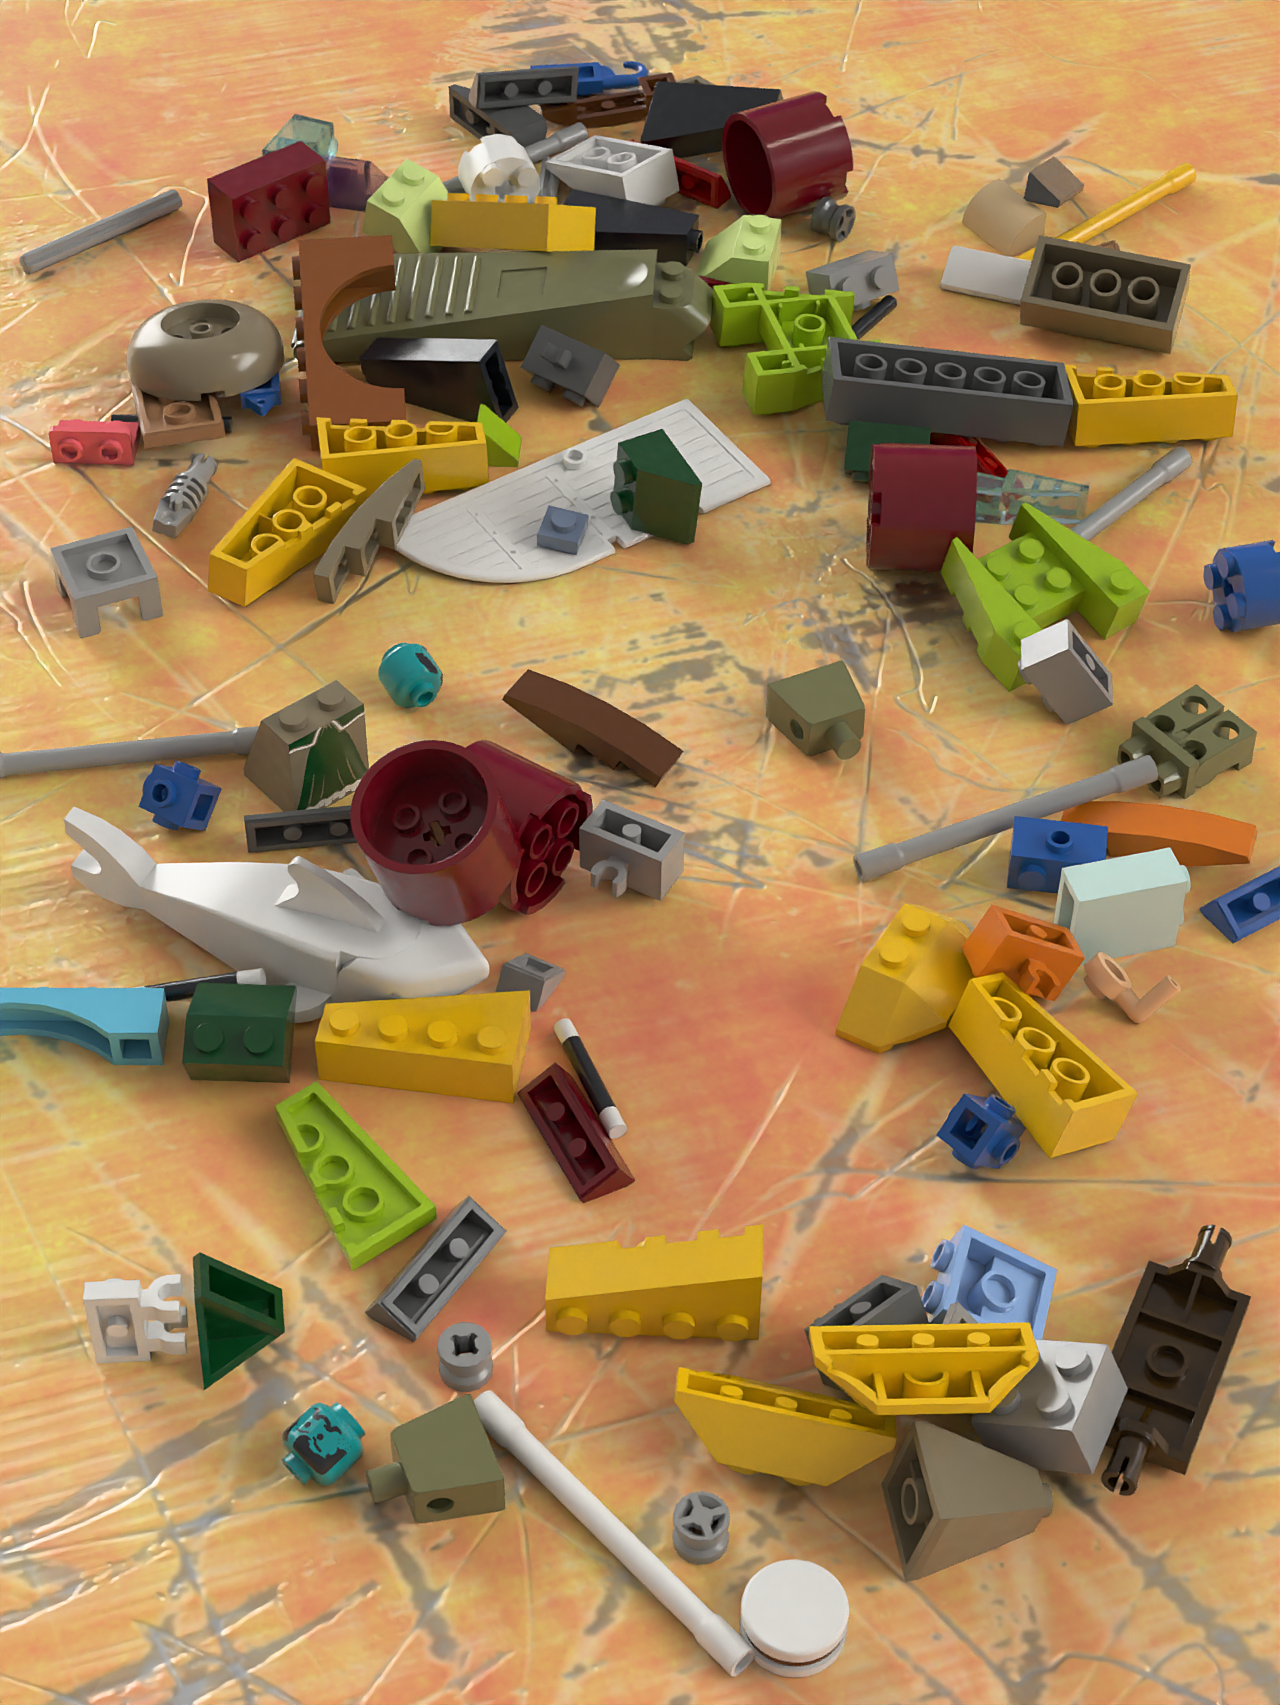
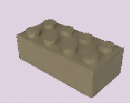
[1020,235,1191,354]

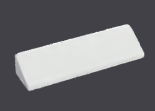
[940,246,1032,305]

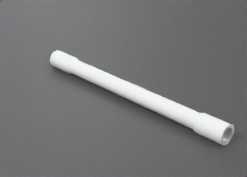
[474,1390,756,1677]

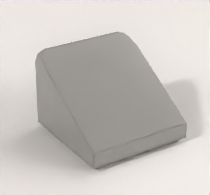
[496,953,565,1012]

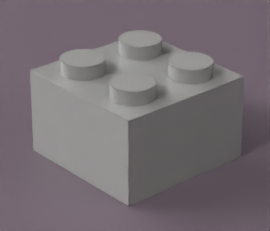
[971,1339,1128,1475]

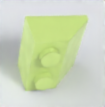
[363,159,449,253]
[697,215,781,291]

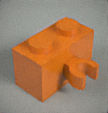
[962,904,1085,1001]

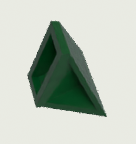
[193,1252,285,1390]

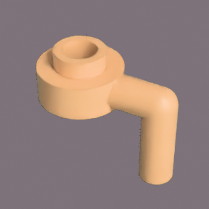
[1084,952,1181,1023]

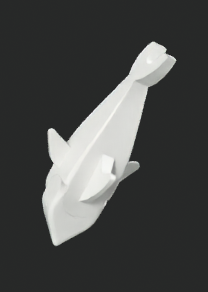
[64,807,490,1023]

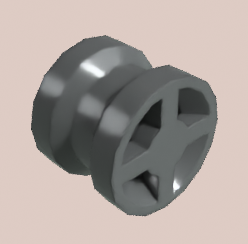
[811,196,856,242]

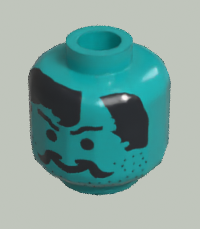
[378,643,443,708]
[282,1402,366,1486]

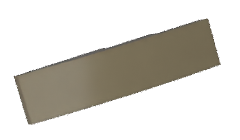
[313,459,425,604]

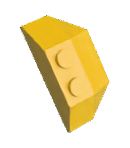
[835,903,975,1054]
[809,1322,1039,1416]
[674,1367,897,1486]

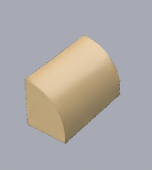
[962,179,1046,257]

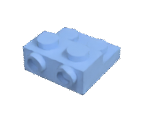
[921,1225,1057,1340]

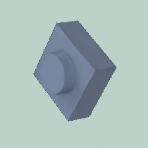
[537,505,589,555]

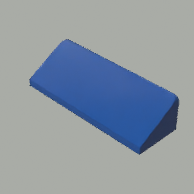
[1199,866,1280,943]

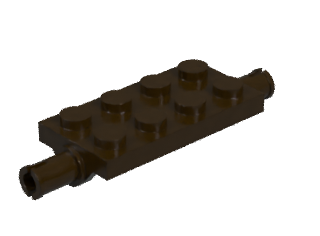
[1101,1225,1251,1496]

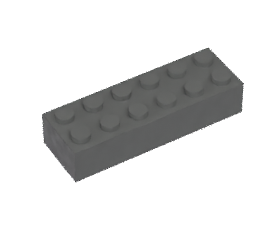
[821,337,1074,447]

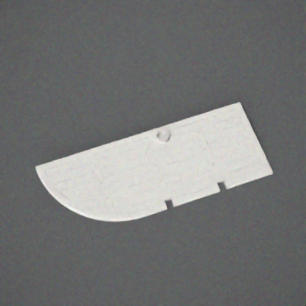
[395,399,771,583]

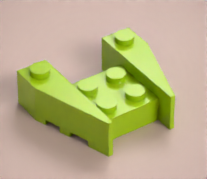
[709,282,881,415]
[941,502,1150,692]

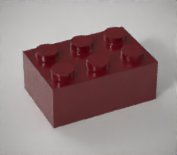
[207,141,331,263]

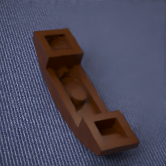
[538,72,676,128]

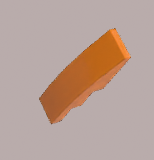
[1061,801,1258,867]

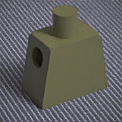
[766,660,865,760]
[366,1394,505,1524]

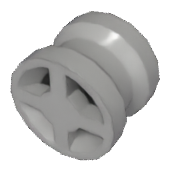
[438,1322,493,1392]
[673,1491,730,1565]

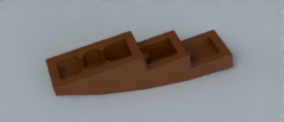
[502,669,684,787]

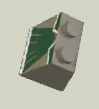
[243,680,369,812]

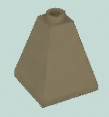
[881,1421,1053,1582]

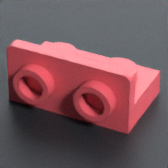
[49,419,141,465]

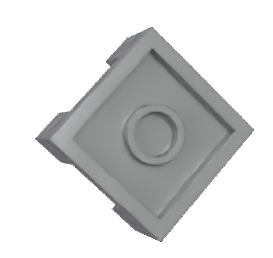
[50,527,163,639]

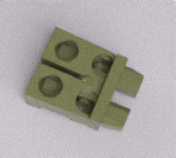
[1117,684,1257,799]

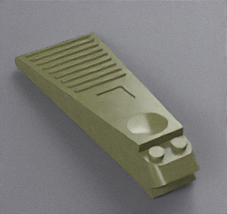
[291,250,713,362]

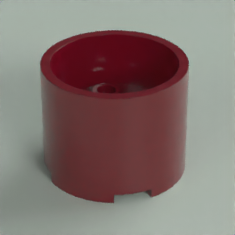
[722,91,853,219]
[866,443,977,572]
[350,740,521,926]
[440,740,593,915]

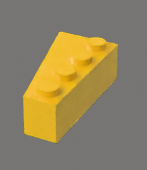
[430,193,596,252]
[1065,365,1238,448]
[316,417,489,498]
[208,458,367,607]
[948,972,1138,1159]
[315,990,531,1104]
[545,1224,764,1342]

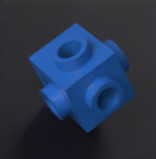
[138,761,222,831]
[936,1093,1026,1170]

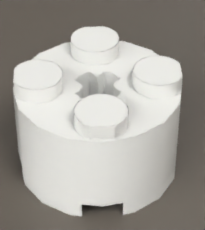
[458,134,540,204]

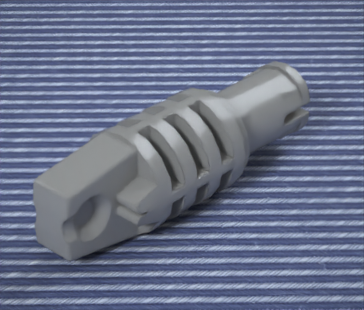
[152,453,218,538]

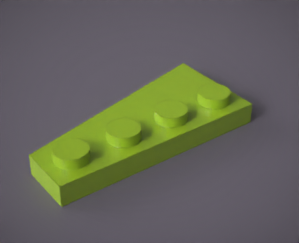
[275,1081,437,1271]

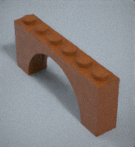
[292,235,406,451]

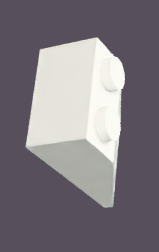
[545,135,679,206]

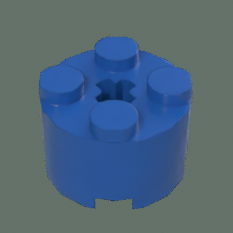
[1203,540,1280,632]

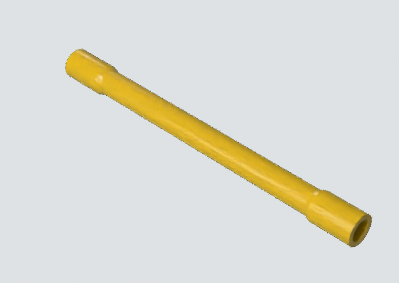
[1016,163,1197,261]

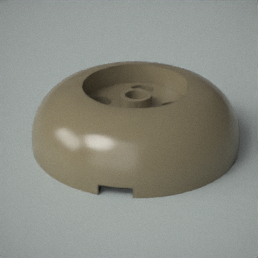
[126,299,285,401]

